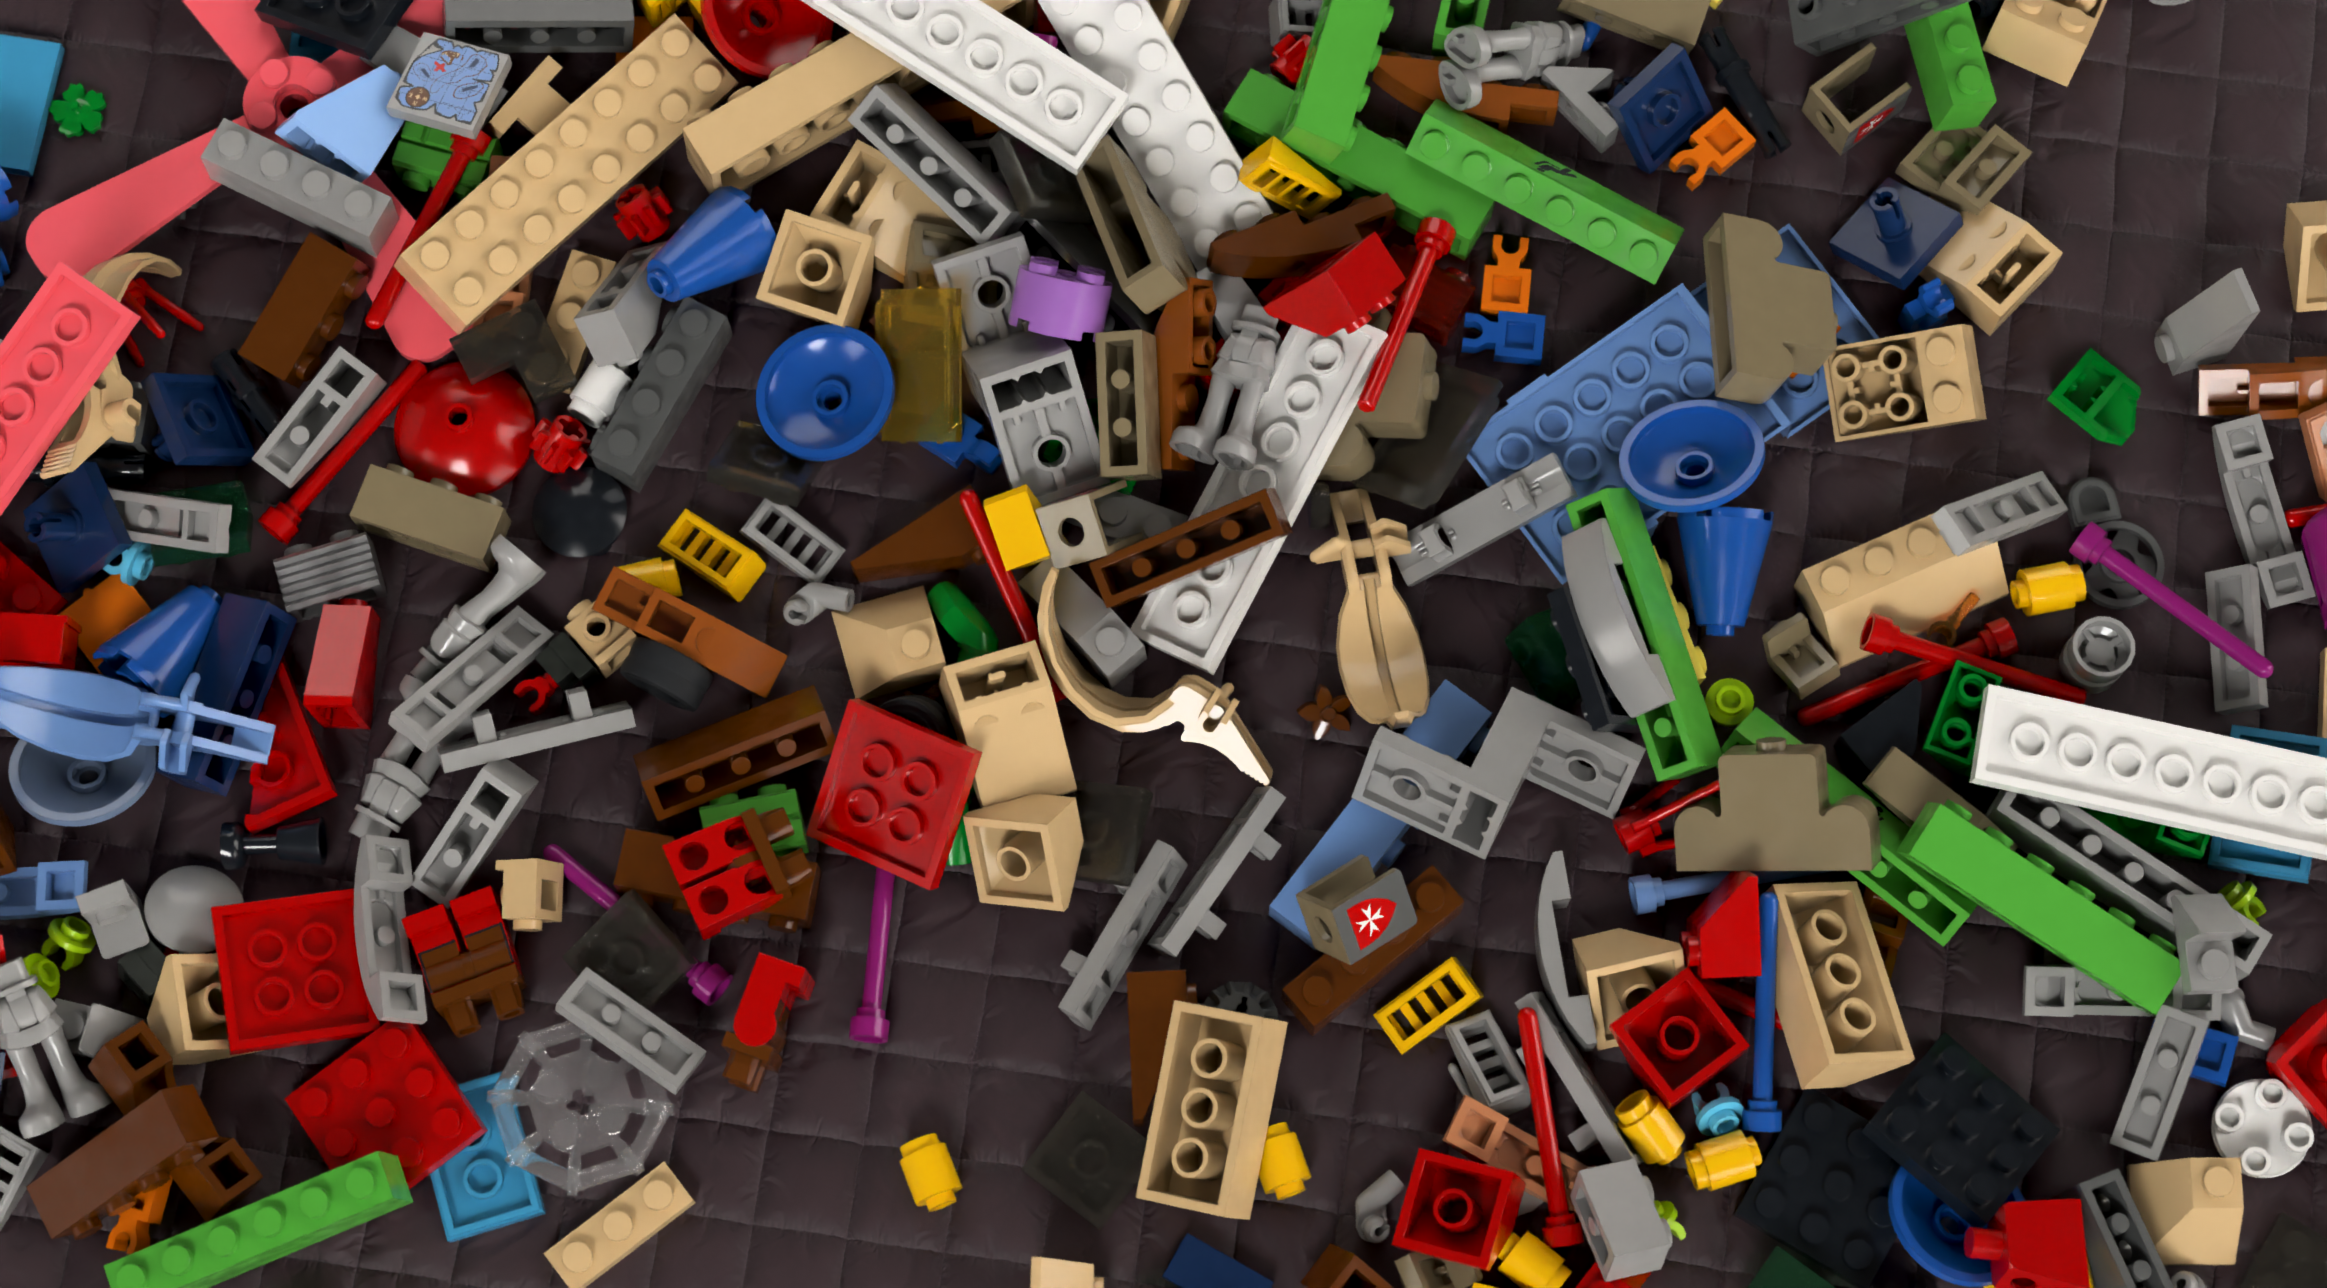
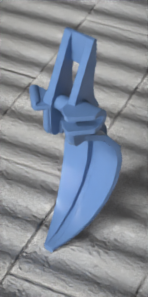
[0,665,276,775]

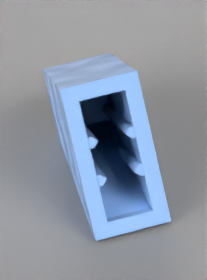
[274,65,405,182]

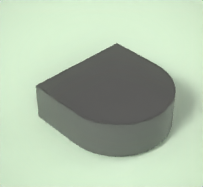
[2065,477,2122,531]

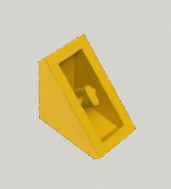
[983,484,1069,571]

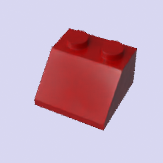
[1263,232,1406,337]
[1679,871,1762,979]
[1609,967,1750,1111]
[1392,1148,1526,1271]

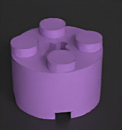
[1008,256,1113,342]

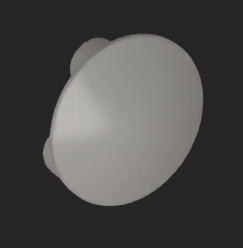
[144,865,244,954]

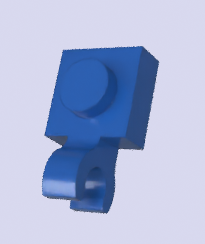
[1897,277,1955,334]
[917,401,1002,475]

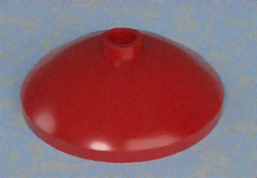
[700,0,834,79]
[394,361,537,498]

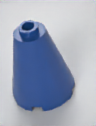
[647,186,776,302]
[1677,506,1774,637]
[92,585,223,718]

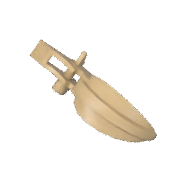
[40,252,182,479]
[1309,487,1430,730]
[1037,566,1273,786]

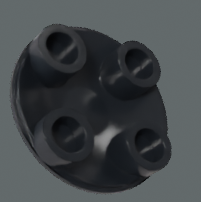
[532,466,627,558]

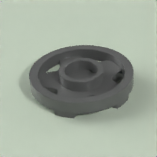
[2072,521,2165,610]

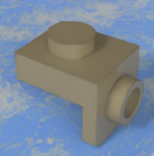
[1762,612,1841,700]
[1394,1252,1483,1288]

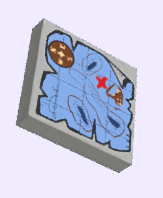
[386,32,513,140]

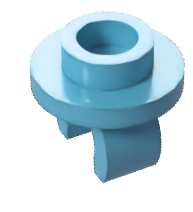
[102,541,155,586]
[1692,1082,1744,1136]

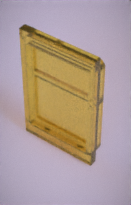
[875,287,962,444]

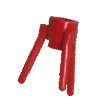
[120,277,204,367]
[1612,778,1720,858]

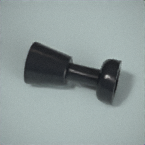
[220,817,328,870]

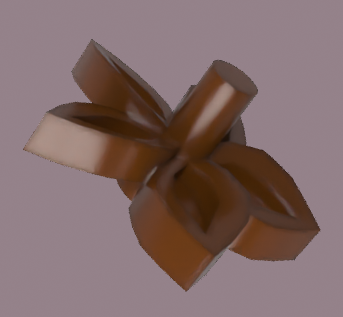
[1297,684,1351,740]

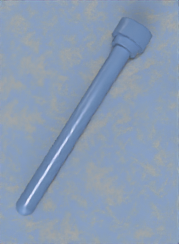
[1628,871,1832,915]

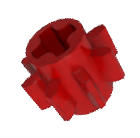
[1269,33,1311,90]
[613,184,673,242]
[529,415,591,473]

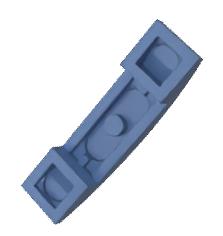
[0,860,89,920]

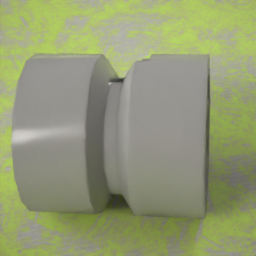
[2059,616,2135,694]

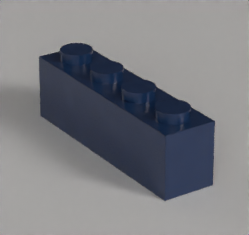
[156,593,297,797]

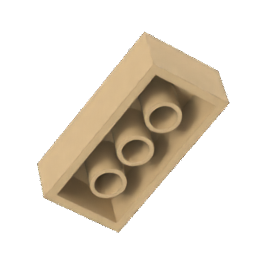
[1136,1000,1288,1220]

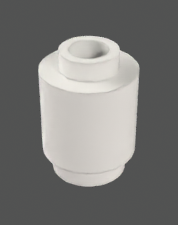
[567,358,634,429]

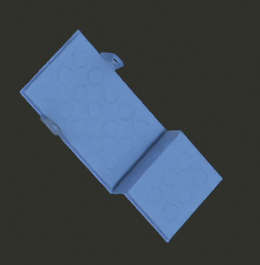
[1455,224,1879,585]

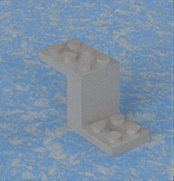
[931,231,1110,505]
[1351,687,1646,860]

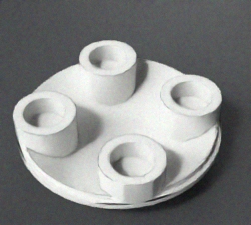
[2211,1079,2314,1178]

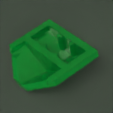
[2046,348,2141,446]

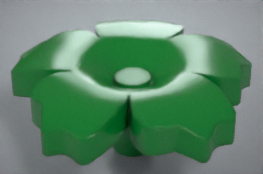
[49,83,107,138]

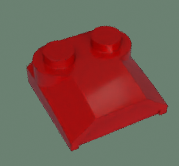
[2266,998,2327,1129]

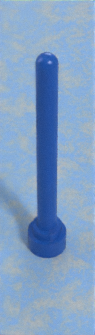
[1741,892,1782,1132]

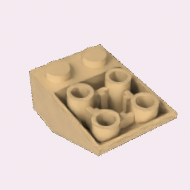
[1982,0,2107,87]
[810,139,962,284]
[1919,196,2063,336]
[1823,324,1987,442]
[939,640,1077,808]

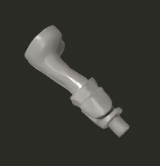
[1438,21,1585,110]
[1169,304,1280,471]
[410,533,547,683]
[348,674,477,838]
[0,957,113,1139]

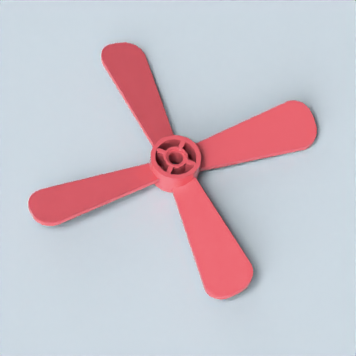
[26,0,516,363]

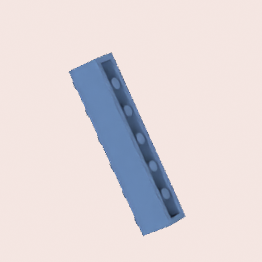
[1269,679,1492,950]

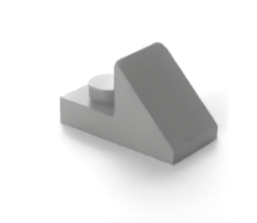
[1540,66,1619,154]
[75,879,150,959]
[2171,894,2246,995]
[41,998,148,1059]

